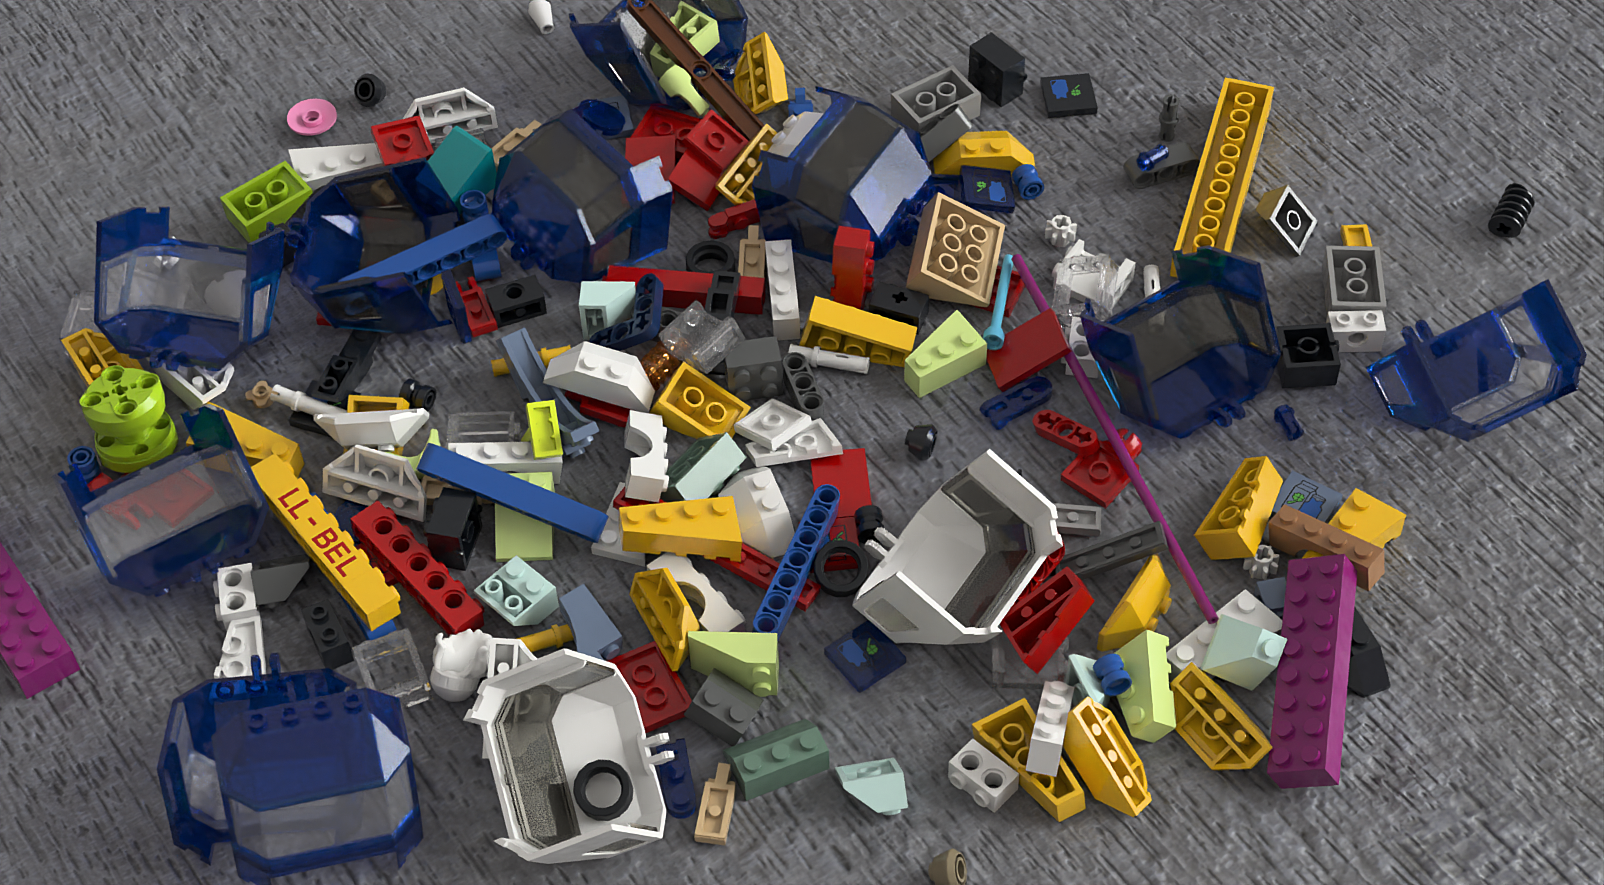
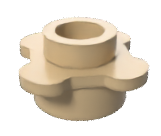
[245,381,278,408]

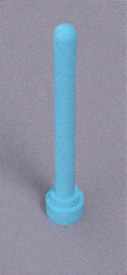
[983,254,1013,350]

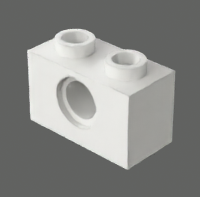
[1326,310,1386,353]

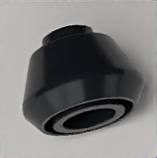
[354,73,386,107]
[905,424,938,461]

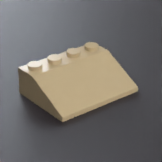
[906,192,1005,307]

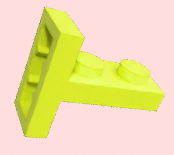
[521,400,563,460]

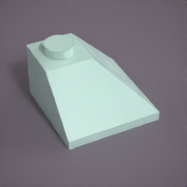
[1200,614,1287,691]
[1066,654,1110,708]
[835,758,908,815]

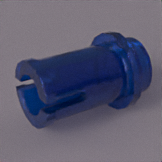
[1136,143,1169,171]
[1274,404,1304,441]

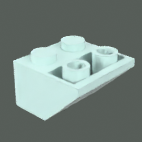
[579,281,636,340]
[474,555,559,626]

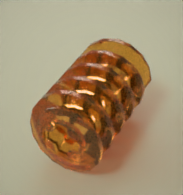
[639,333,693,391]

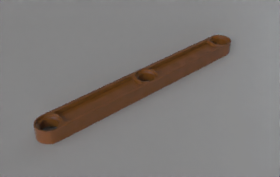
[626,0,764,142]

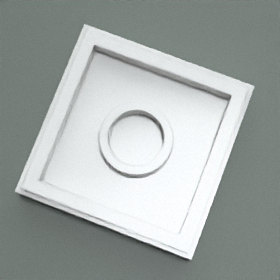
[734,398,812,451]

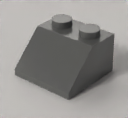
[684,668,764,746]

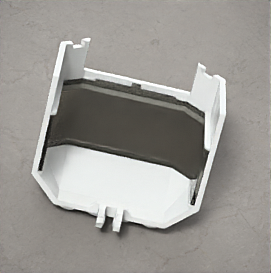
[852,449,1063,645]
[463,648,675,864]

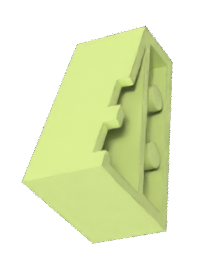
[904,310,987,398]

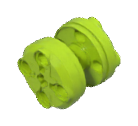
[79,365,179,476]

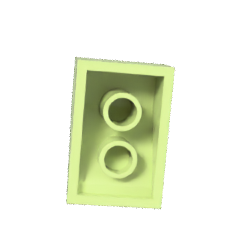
[495,472,555,562]
[688,631,779,697]

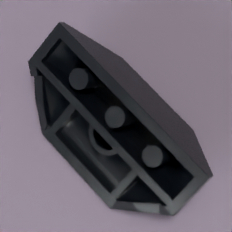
[1347,606,1391,698]

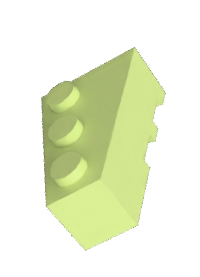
[650,1,720,78]
[1113,629,1176,743]

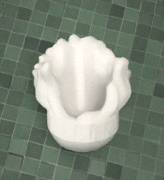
[430,629,492,702]

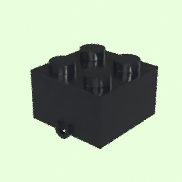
[968,32,1027,107]
[1273,323,1341,389]
[423,487,483,571]

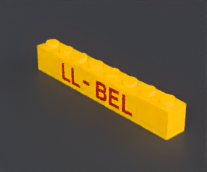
[246,453,401,631]

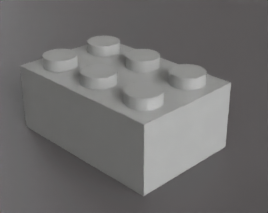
[891,65,981,136]
[1322,245,1387,317]

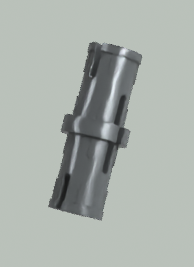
[1158,94,1180,142]

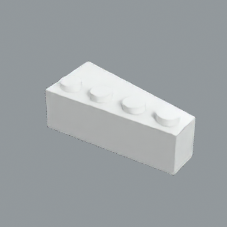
[288,143,386,205]
[1166,589,1283,683]

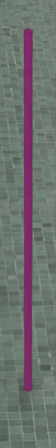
[1011,254,1219,624]

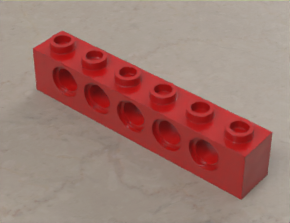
[350,500,485,636]

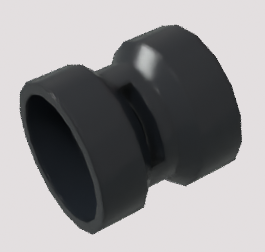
[399,378,437,412]
[854,505,884,544]

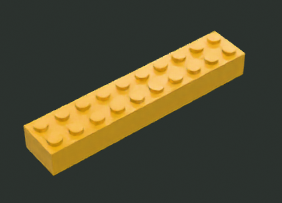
[1170,77,1274,287]

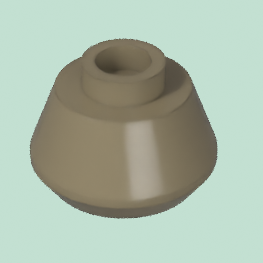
[928,848,967,885]

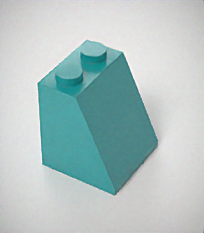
[415,126,499,219]

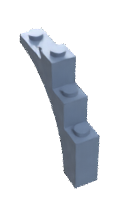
[495,327,599,458]
[522,584,623,770]

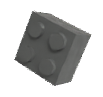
[723,336,783,401]

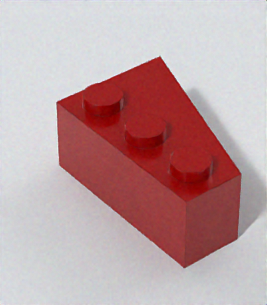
[830,226,874,310]
[1000,566,1095,675]

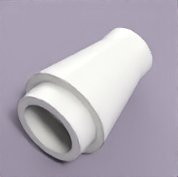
[528,0,554,34]

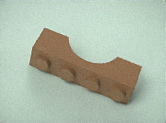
[1268,504,1385,591]

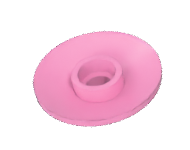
[287,99,337,136]

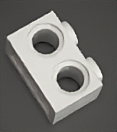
[1061,317,1104,378]
[213,563,260,631]
[948,739,1019,813]

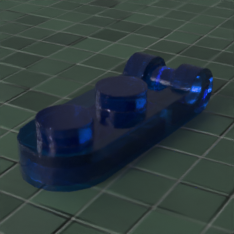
[979,376,1053,430]
[655,738,696,819]

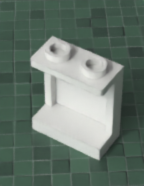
[1052,239,1136,314]

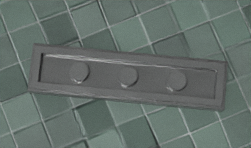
[1055,521,1169,580]

